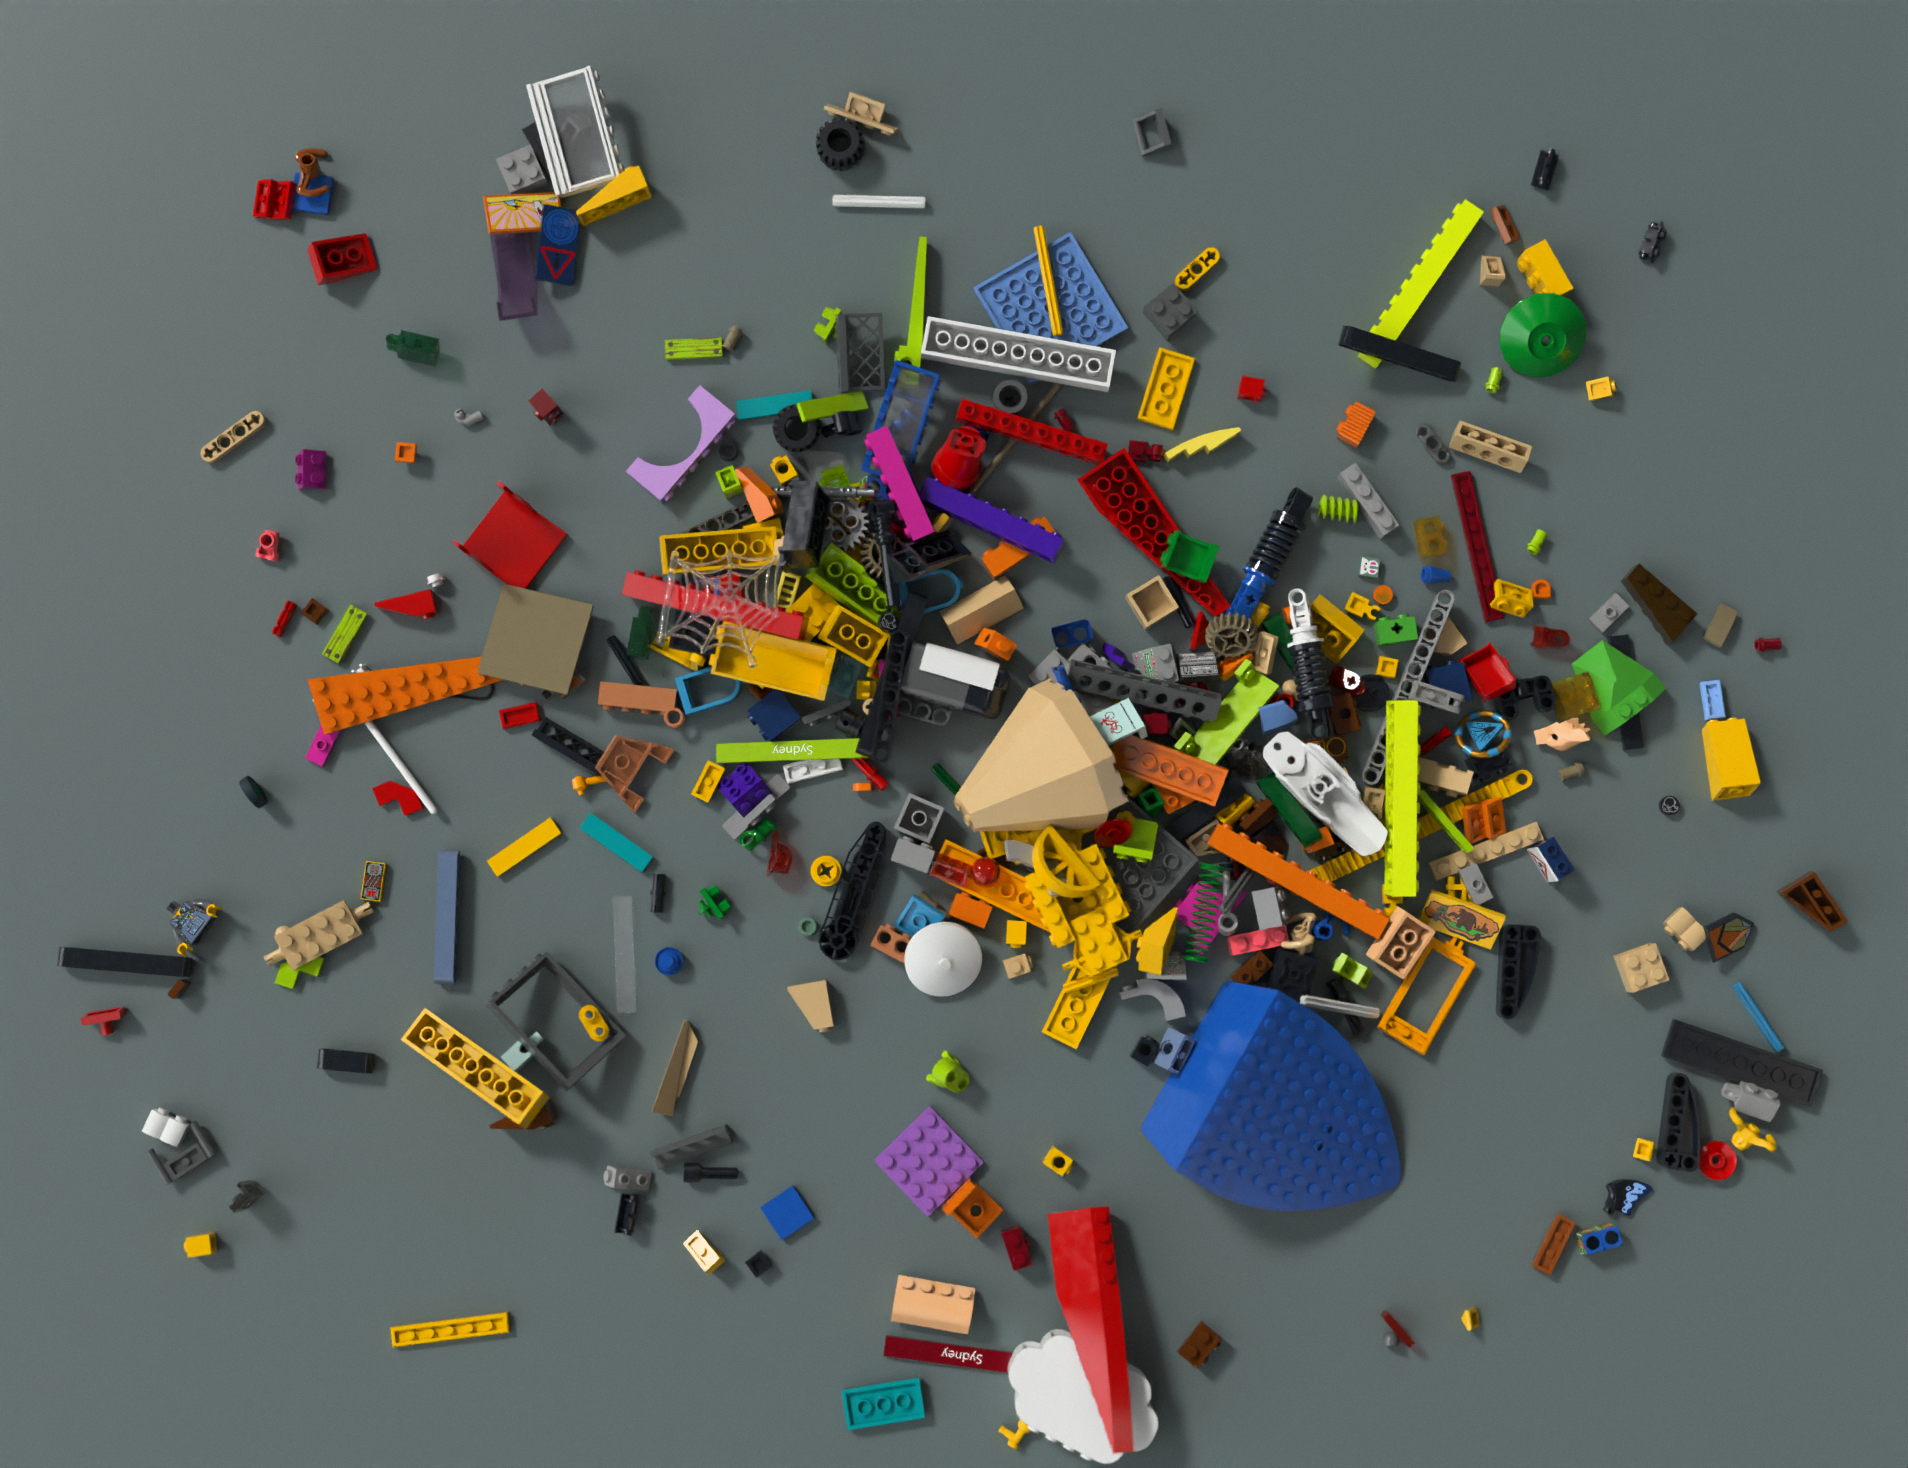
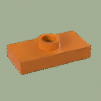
[1217,652,1255,682]

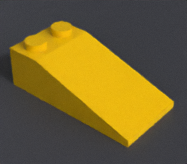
[576,166,652,226]

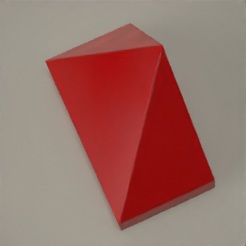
[1189,611,1209,651]

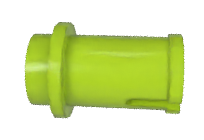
[1485,367,1504,393]
[1527,529,1548,555]

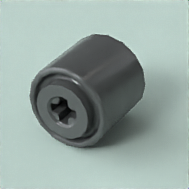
[993,380,1027,416]

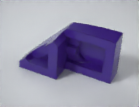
[1102,643,1136,673]

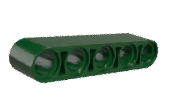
[1262,613,1329,694]
[1256,772,1323,849]

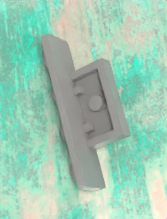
[722,774,790,839]

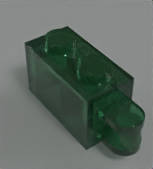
[386,330,440,366]
[626,606,655,660]

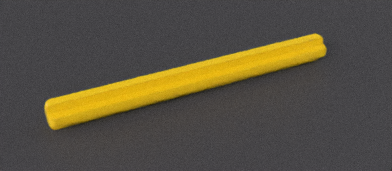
[1034,225,1063,336]

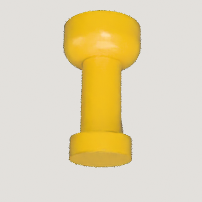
[998,1419,1031,1450]

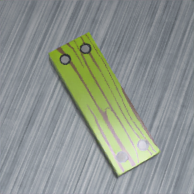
[665,337,723,360]
[322,605,368,664]

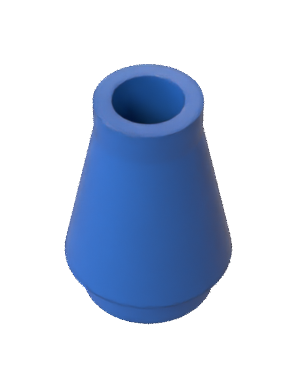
[1421,565,1451,584]

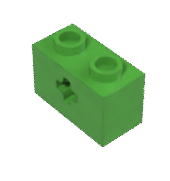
[1374,614,1418,646]

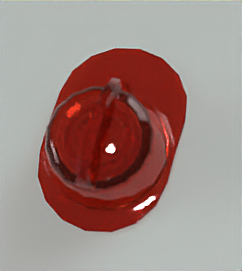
[766,830,792,877]

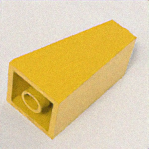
[1702,717,1761,801]

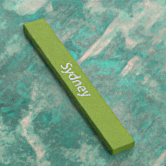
[716,738,869,764]

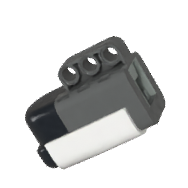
[897,642,1011,726]

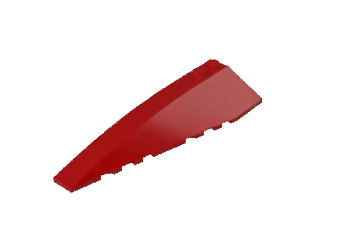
[1077,448,1230,617]

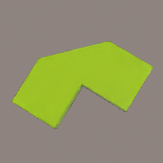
[274,956,325,989]

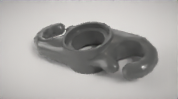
[1415,423,1451,465]

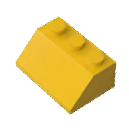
[1291,594,1364,664]

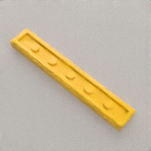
[390,1312,510,1347]

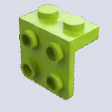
[1113,818,1158,863]

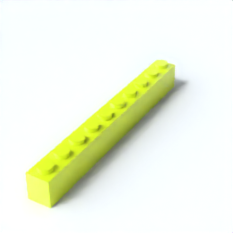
[1357,199,1484,369]

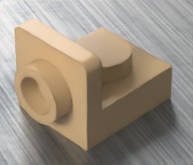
[1003,953,1033,979]

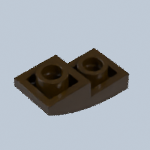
[1315,841,1351,861]

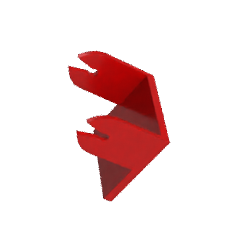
[451,481,568,589]

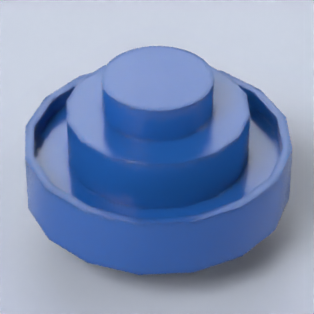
[655,947,684,975]

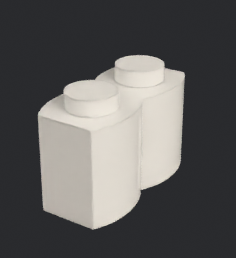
[142,1107,190,1147]

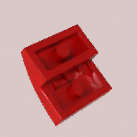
[253,179,296,220]

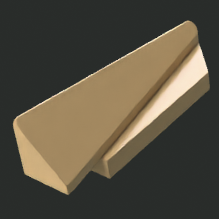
[652,1020,699,1116]

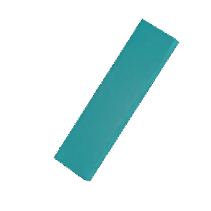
[736,390,812,421]
[580,812,653,873]

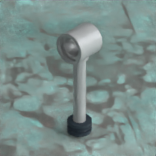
[1217,862,1238,936]

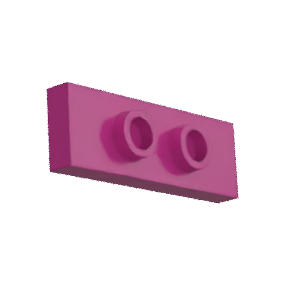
[305,726,341,767]

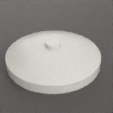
[904,922,982,996]

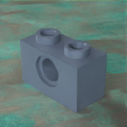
[1152,1027,1196,1075]

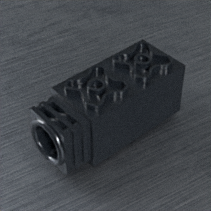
[1265,947,1318,1003]

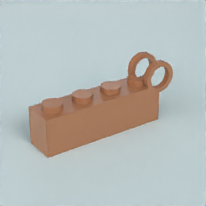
[598,681,685,728]

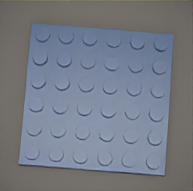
[973,232,1128,385]

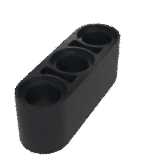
[317,1048,375,1074]

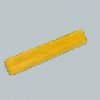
[1063,966,1119,994]

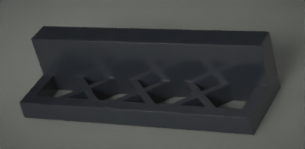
[531,717,604,775]

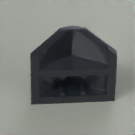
[1249,821,1286,854]

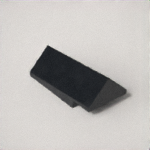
[887,530,971,584]

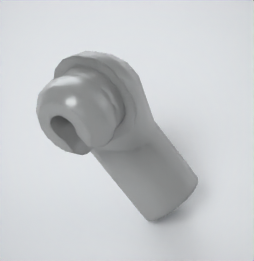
[454,409,484,426]

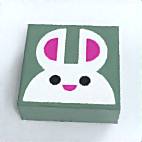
[1358,556,1380,579]

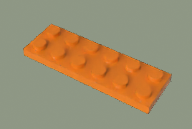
[1111,734,1229,806]

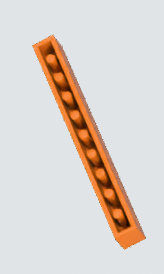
[1206,822,1389,939]

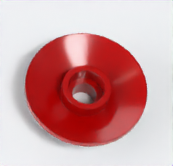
[1094,819,1132,847]
[1698,1141,1737,1180]

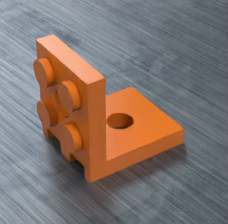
[943,1177,1003,1239]

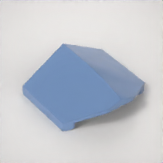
[1259,700,1297,736]

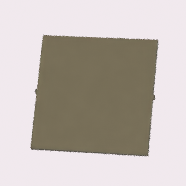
[477,584,594,695]

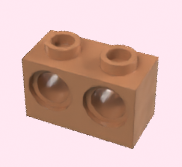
[870,923,912,963]

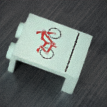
[1090,698,1148,746]

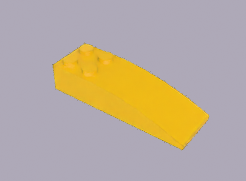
[659,526,778,576]

